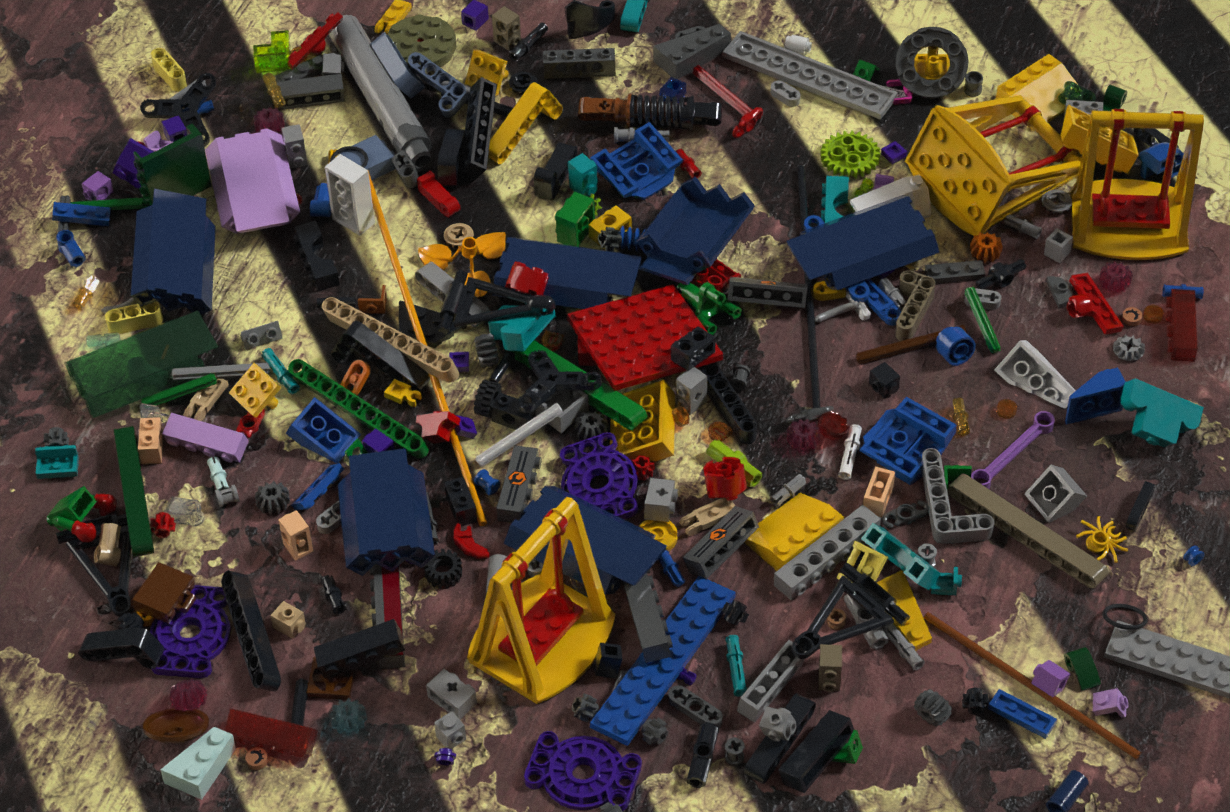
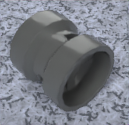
[964,71,983,97]

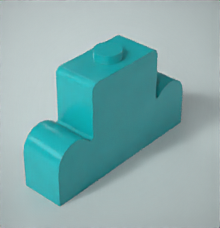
[488,303,556,351]
[1121,378,1204,447]

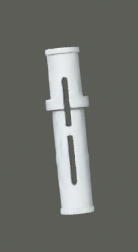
[838,424,862,480]

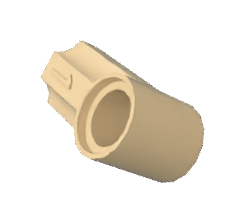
[94,523,121,567]

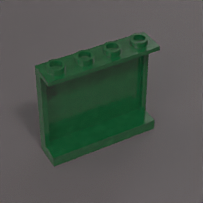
[133,124,212,208]

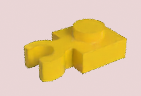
[384,379,422,407]

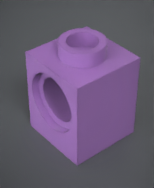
[82,171,114,201]

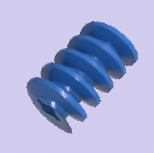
[617,226,646,252]

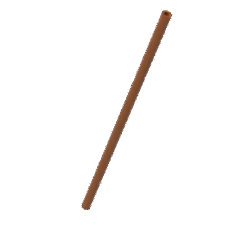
[924,612,1141,760]

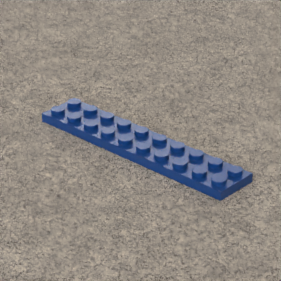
[590,576,736,746]

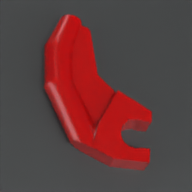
[454,523,490,559]

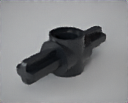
[976,259,1026,289]

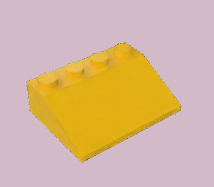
[996,54,1086,131]
[1061,105,1139,174]
[610,380,675,461]
[744,493,844,571]

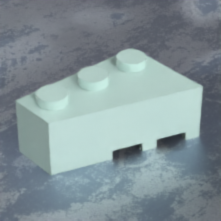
[160,727,236,800]

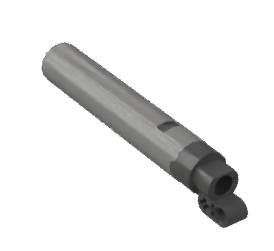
[329,15,434,188]

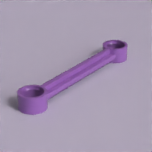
[971,411,1055,489]

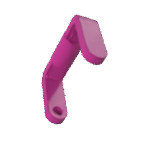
[886,79,913,105]

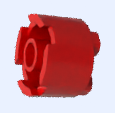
[505,261,549,295]
[703,457,747,501]

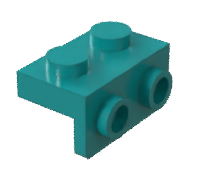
[35,445,79,479]

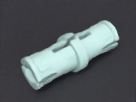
[207,457,229,491]

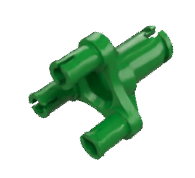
[676,282,742,335]

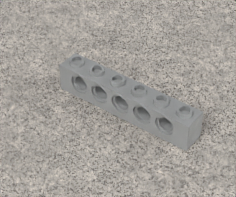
[774,505,881,600]

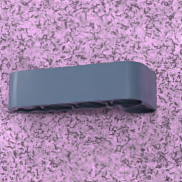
[370,32,425,99]
[408,52,468,118]

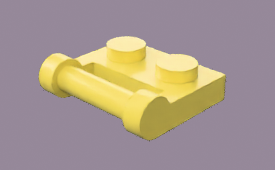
[836,541,888,582]

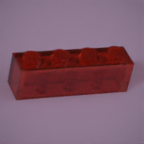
[1166,289,1198,362]
[224,708,318,758]

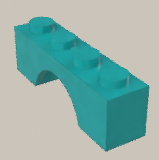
[821,176,849,223]
[861,523,941,590]

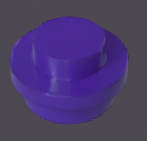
[434,748,456,765]

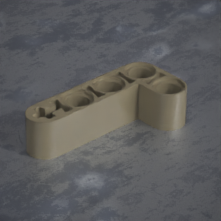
[895,270,935,341]

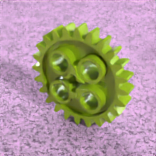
[820,130,881,179]

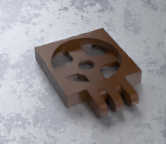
[307,657,356,700]

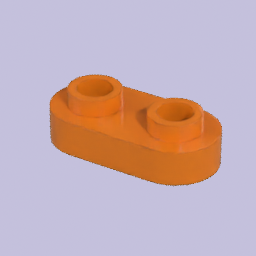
[340,360,370,395]

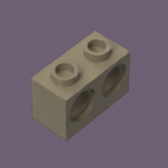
[492,6,521,51]
[818,644,842,692]

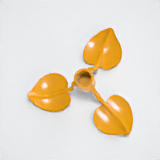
[418,232,506,298]

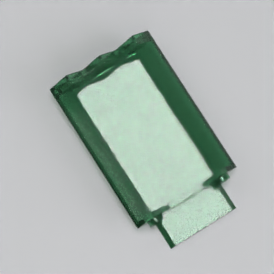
[64,311,219,418]

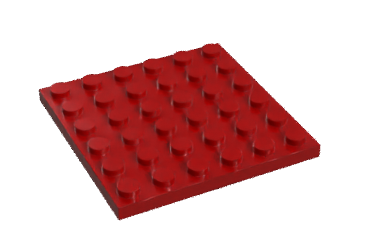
[567,284,723,391]

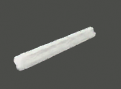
[475,403,563,467]

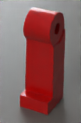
[417,171,461,217]

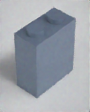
[338,135,396,180]

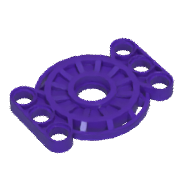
[560,432,638,520]
[150,585,231,678]
[524,731,642,811]

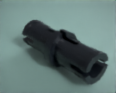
[321,575,346,614]

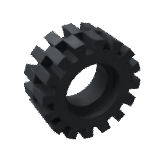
[474,380,502,418]
[424,549,462,589]

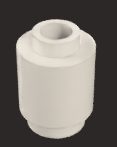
[784,35,812,56]

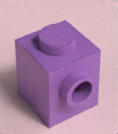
[1031,660,1070,697]

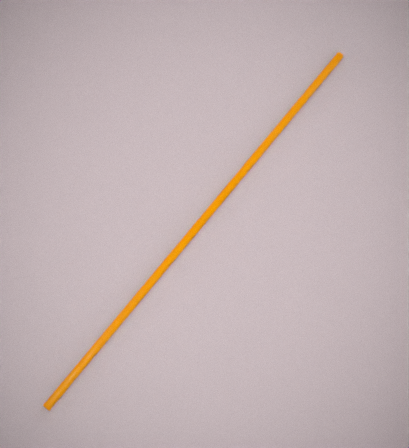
[366,169,487,526]

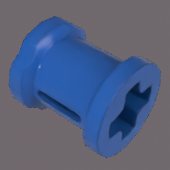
[474,469,501,496]

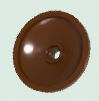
[143,708,209,745]

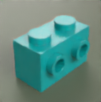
[568,153,598,197]

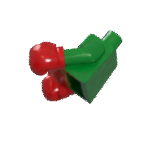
[47,486,117,543]

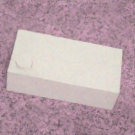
[325,154,375,236]

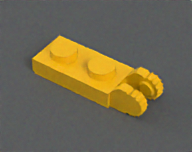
[374,0,412,34]

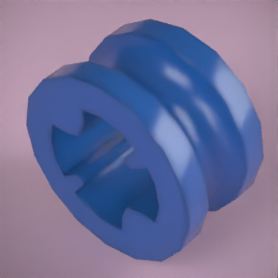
[1183,545,1205,566]

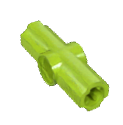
[706,440,762,487]

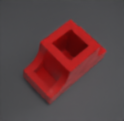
[416,411,460,444]

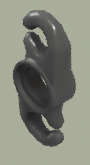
[785,406,834,423]
[882,500,929,529]

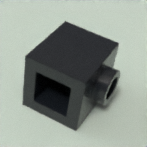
[869,362,900,398]
[594,642,622,679]

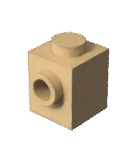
[270,601,306,639]

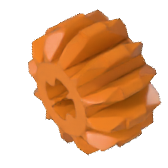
[970,231,1003,263]

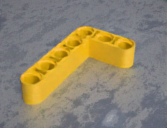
[488,82,563,164]

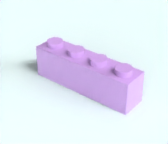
[162,413,249,462]

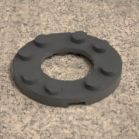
[896,27,968,99]

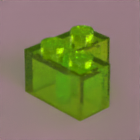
[253,30,291,73]

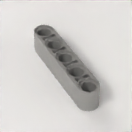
[415,262,490,327]

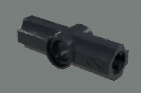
[687,722,719,788]

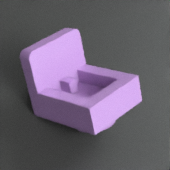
[143,131,173,152]
[1093,688,1128,718]

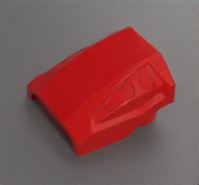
[690,259,741,293]

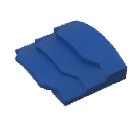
[590,122,683,200]
[860,397,957,485]

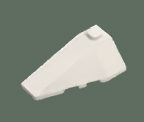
[850,175,931,218]
[995,340,1076,409]

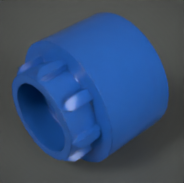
[936,327,976,366]

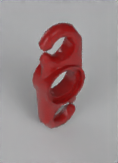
[732,107,763,138]
[236,409,265,441]

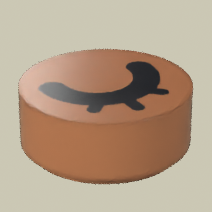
[1122,307,1142,326]
[245,747,268,770]

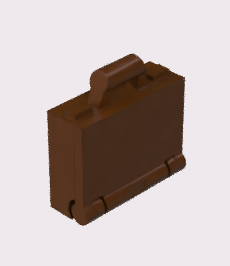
[132,562,196,624]

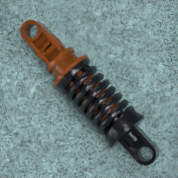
[578,93,723,131]

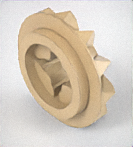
[444,223,474,248]

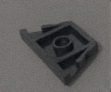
[399,300,467,348]

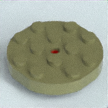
[387,14,457,69]

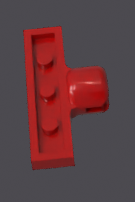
[288,12,343,70]
[1067,273,1124,335]

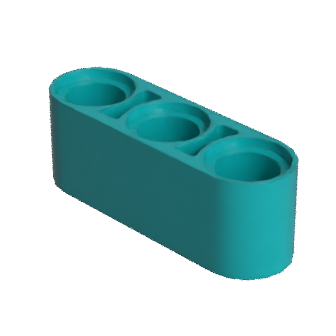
[620,0,648,32]

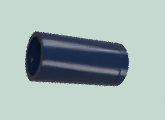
[1046,770,1089,812]

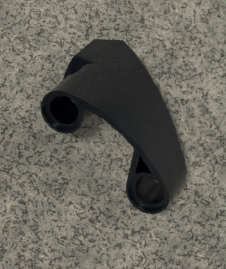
[565,0,615,38]

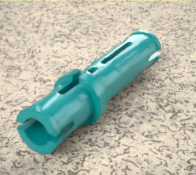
[261,348,300,394]
[725,635,747,697]

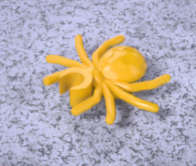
[1076,516,1128,563]

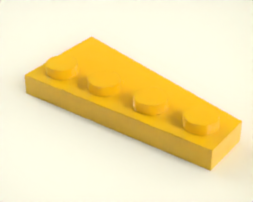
[876,570,932,651]

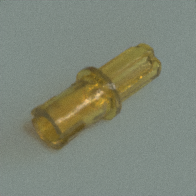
[263,72,286,108]
[72,275,99,310]
[953,397,970,436]

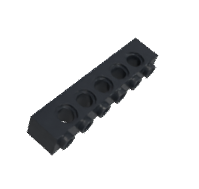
[459,77,497,180]

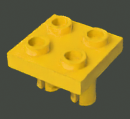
[914,46,950,80]
[465,49,509,96]
[229,363,282,418]

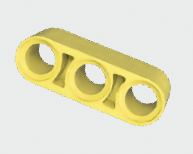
[151,48,187,92]
[105,301,163,335]

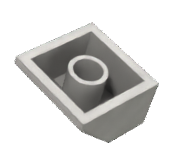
[1024,465,1087,522]

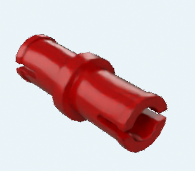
[676,149,702,179]

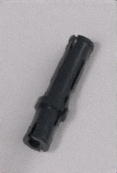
[509,22,548,61]

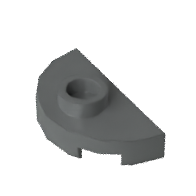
[1046,276,1072,309]

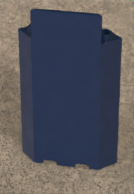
[637,176,755,285]
[131,189,216,317]
[786,195,939,290]
[492,237,642,309]
[338,448,435,576]
[503,486,667,594]

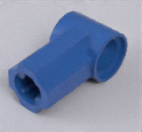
[310,183,331,217]
[56,230,86,267]

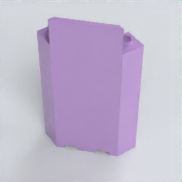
[205,128,300,234]

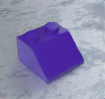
[112,138,154,189]

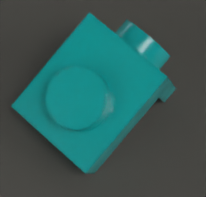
[931,567,962,596]

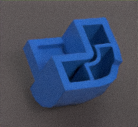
[1137,142,1184,179]

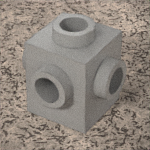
[759,706,796,741]

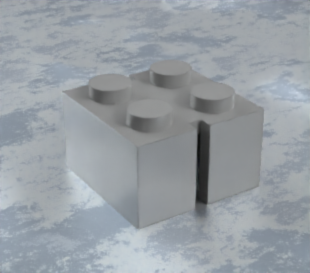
[536,380,589,433]

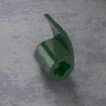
[1103,84,1128,111]
[1064,647,1101,691]

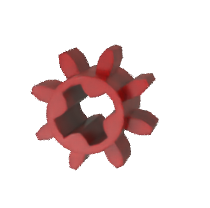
[629,455,655,481]
[150,512,176,538]

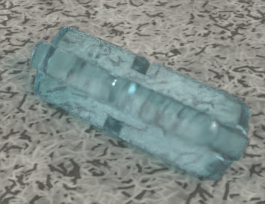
[86,332,120,347]

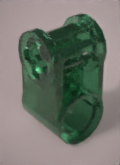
[1058,81,1096,105]

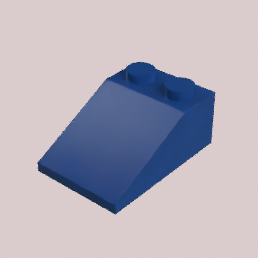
[1065,367,1126,424]
[286,397,361,464]

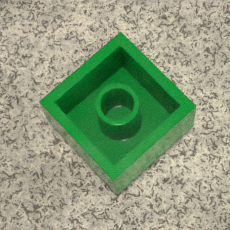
[555,191,595,246]

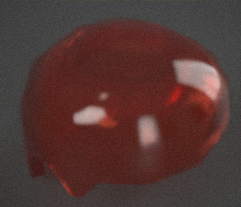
[818,411,850,441]

